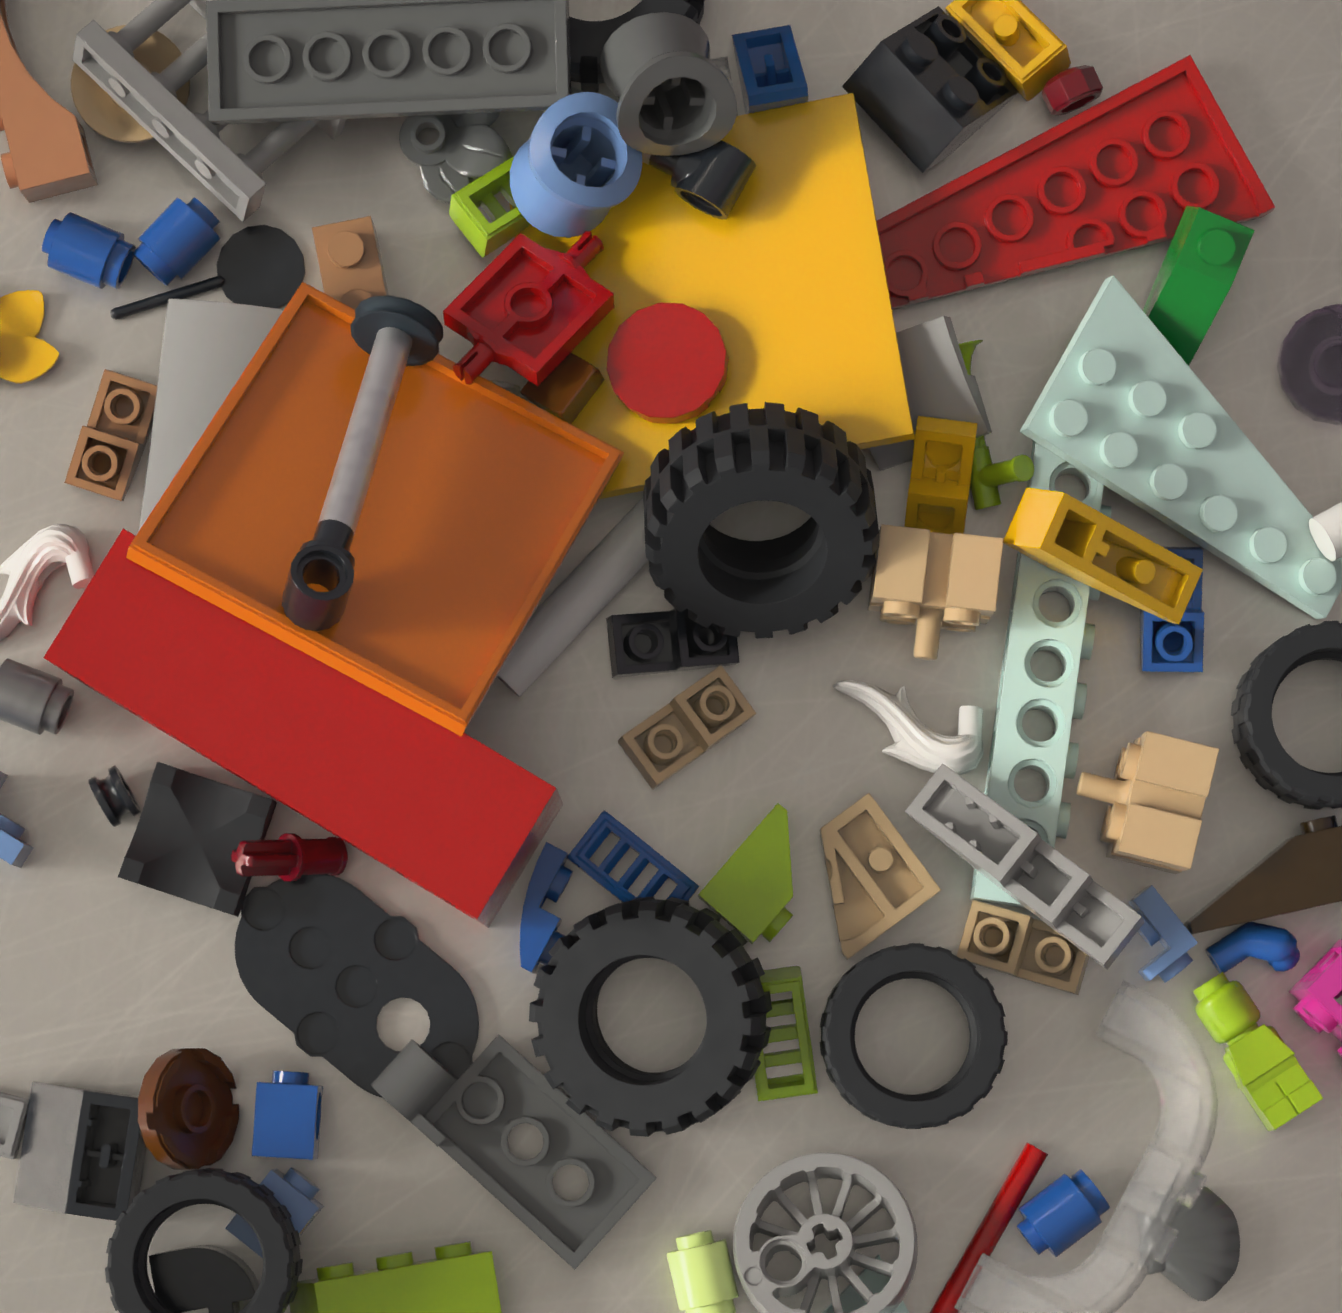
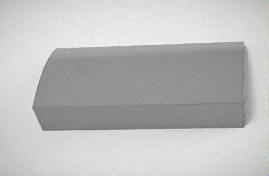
[139,298,284,530]

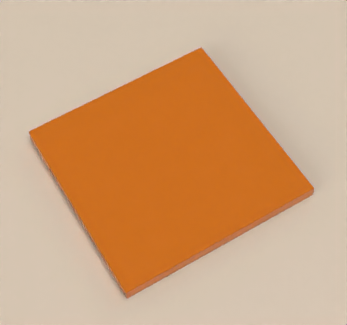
[126,282,624,737]

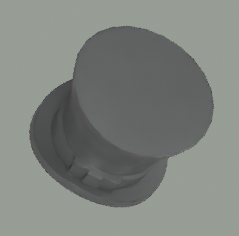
[600,12,737,156]

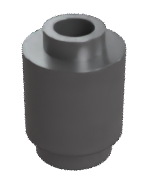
[0,658,74,735]

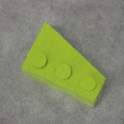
[289,1241,502,1313]

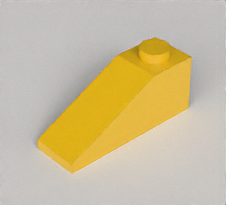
[1003,487,1203,624]

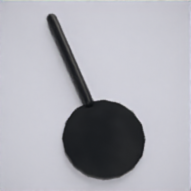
[110,225,306,320]

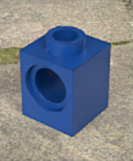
[252,1071,323,1160]

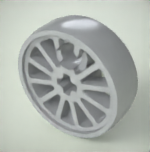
[733,1153,918,1313]

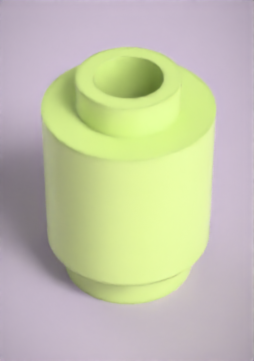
[666,1230,739,1313]

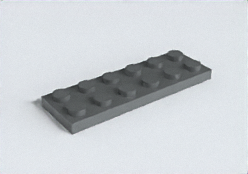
[206,0,572,125]

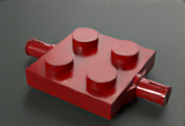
[443,231,615,386]

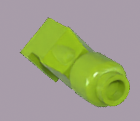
[1192,972,1323,1131]

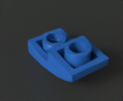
[1140,547,1204,672]
[519,842,573,974]

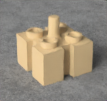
[868,524,1004,660]
[1077,731,1219,874]

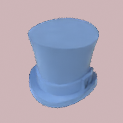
[510,92,642,238]

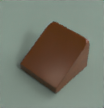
[520,353,604,424]

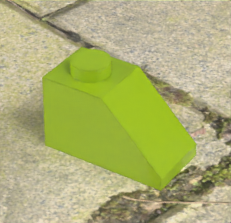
[698,803,793,944]

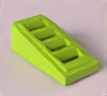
[449,156,530,257]
[754,966,818,1102]

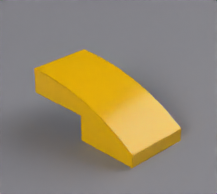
[904,416,978,535]

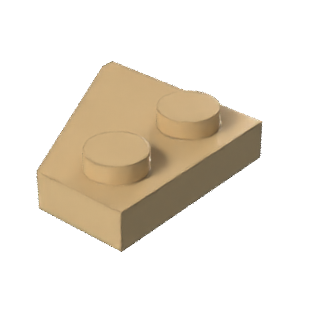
[820,793,941,960]

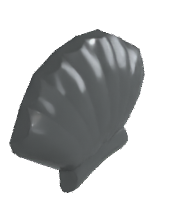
[1139,1183,1240,1301]

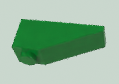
[1143,206,1255,366]

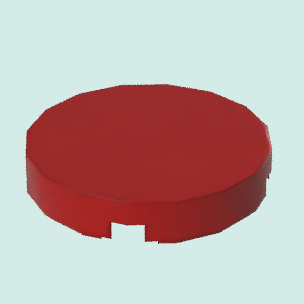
[606,303,729,424]

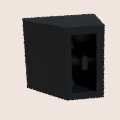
[842,6,1019,173]
[13,1082,146,1221]

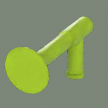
[959,340,1034,510]

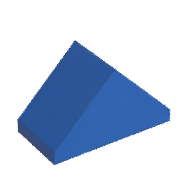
[732,25,808,114]

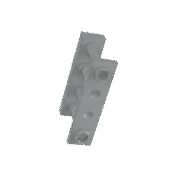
[72,0,346,222]

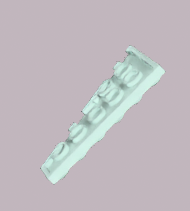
[1020,275,1342,620]

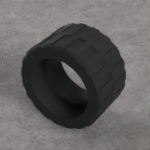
[1231,621,1342,810]
[819,943,1008,1129]
[105,1168,303,1313]

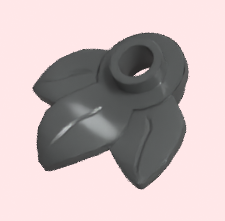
[399,112,513,204]

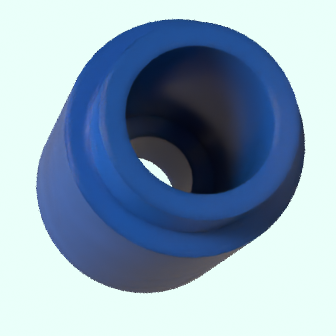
[132,197,220,286]
[42,212,136,289]
[1017,1169,1110,1257]

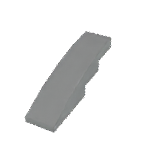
[905,763,1145,970]

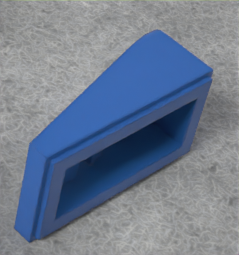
[567,810,700,903]

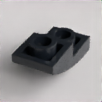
[606,608,740,678]

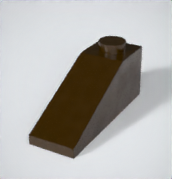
[1184,815,1342,934]

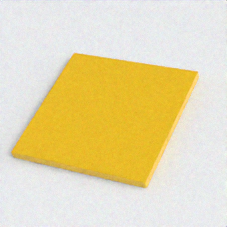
[509,93,915,499]

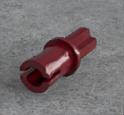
[231,833,348,881]

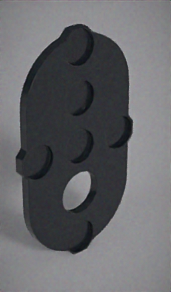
[235,874,479,1098]

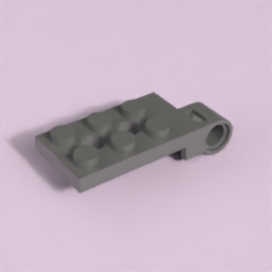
[371,1034,657,1270]

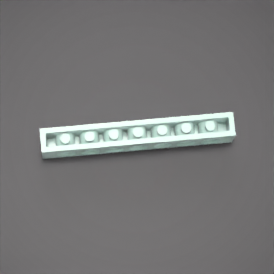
[970,440,1111,908]

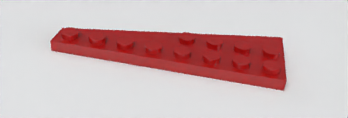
[877,55,1275,309]

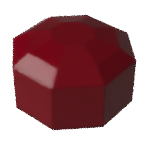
[1041,65,1103,116]

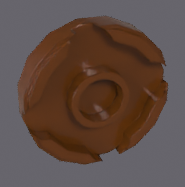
[138,1048,239,1170]

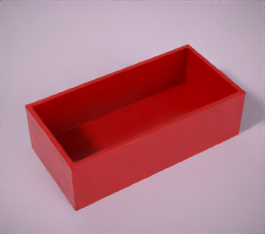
[43,528,563,928]

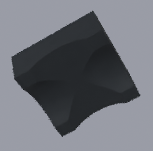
[118,762,277,917]

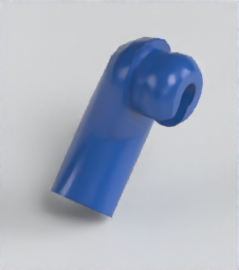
[1205,922,1300,973]

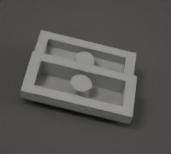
[869,316,992,470]

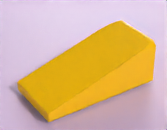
[945,0,1071,101]

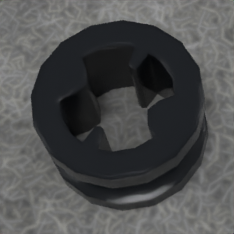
[88,765,141,827]

